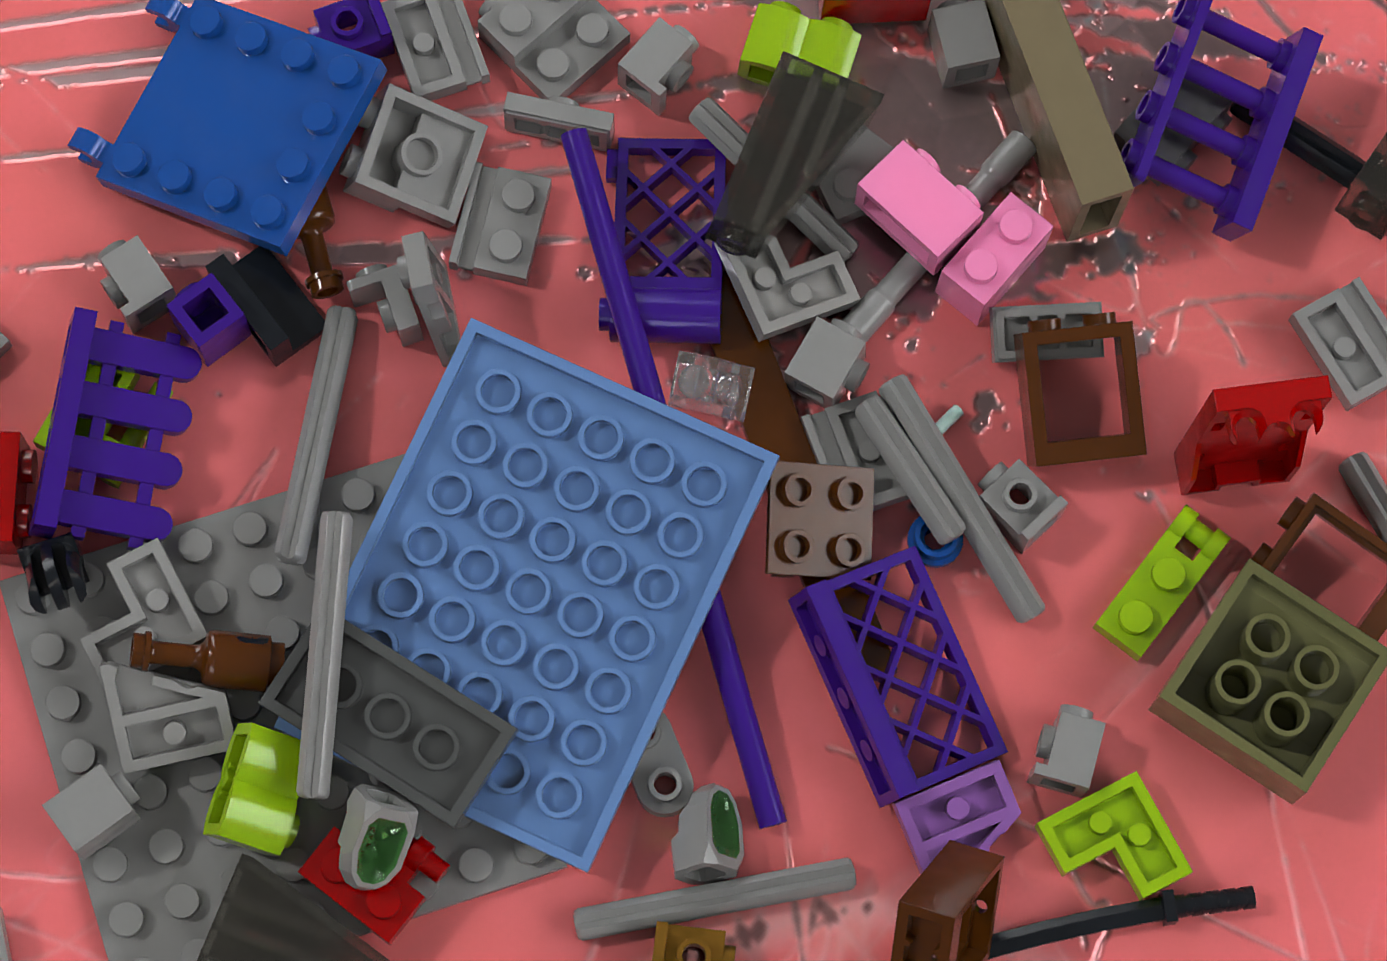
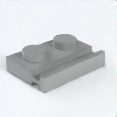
[381,0,490,101]
[449,162,552,286]
[1288,277,1387,411]
[800,391,909,511]

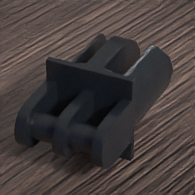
[17,532,90,614]

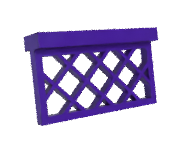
[788,546,1008,808]

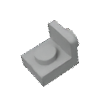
[346,264,424,347]

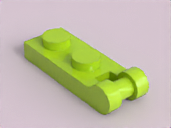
[1093,504,1231,662]

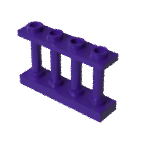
[1120,0,1323,242]

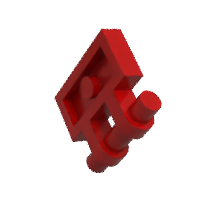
[298,811,451,945]

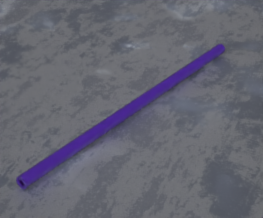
[560,128,787,829]

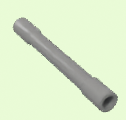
[842,130,1036,342]

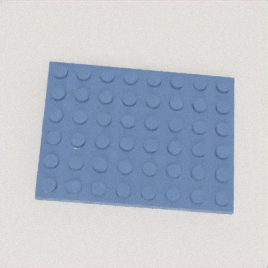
[274,318,780,873]

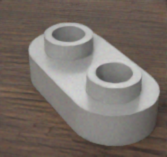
[631,713,694,817]

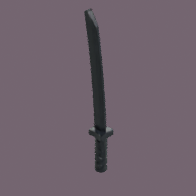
[987,886,1256,960]

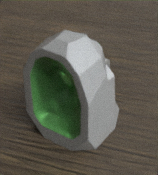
[671,783,744,885]
[338,784,418,890]

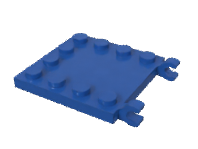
[67,0,387,256]

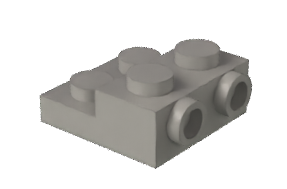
[478,0,630,100]
[339,83,488,229]

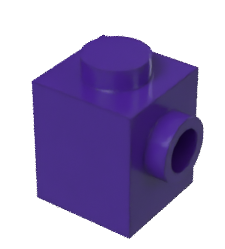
[166,272,252,367]

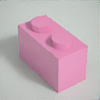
[854,140,984,276]
[935,192,1053,325]

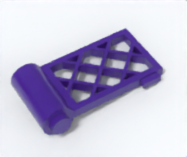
[599,138,726,344]

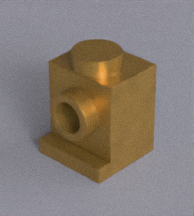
[652,921,736,961]

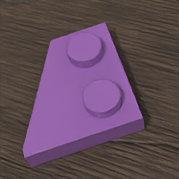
[892,760,1021,874]

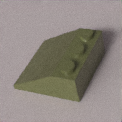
[1148,558,1387,804]

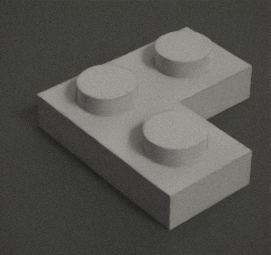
[714,219,861,342]
[79,538,207,687]

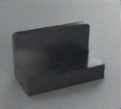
[205,246,325,367]

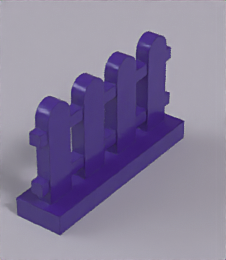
[28,307,202,551]

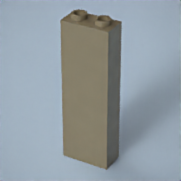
[973,0,1134,242]

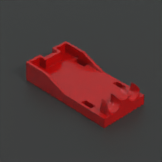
[1174,375,1332,495]

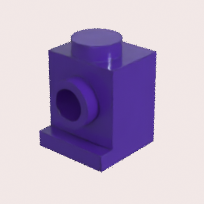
[307,0,395,59]

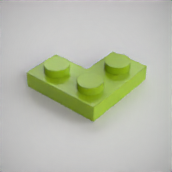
[1034,771,1193,901]

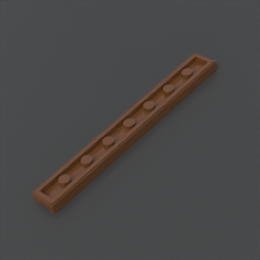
[710,271,898,674]

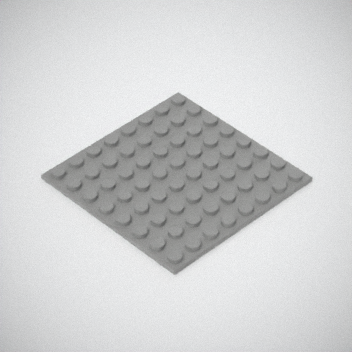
[0,454,567,961]

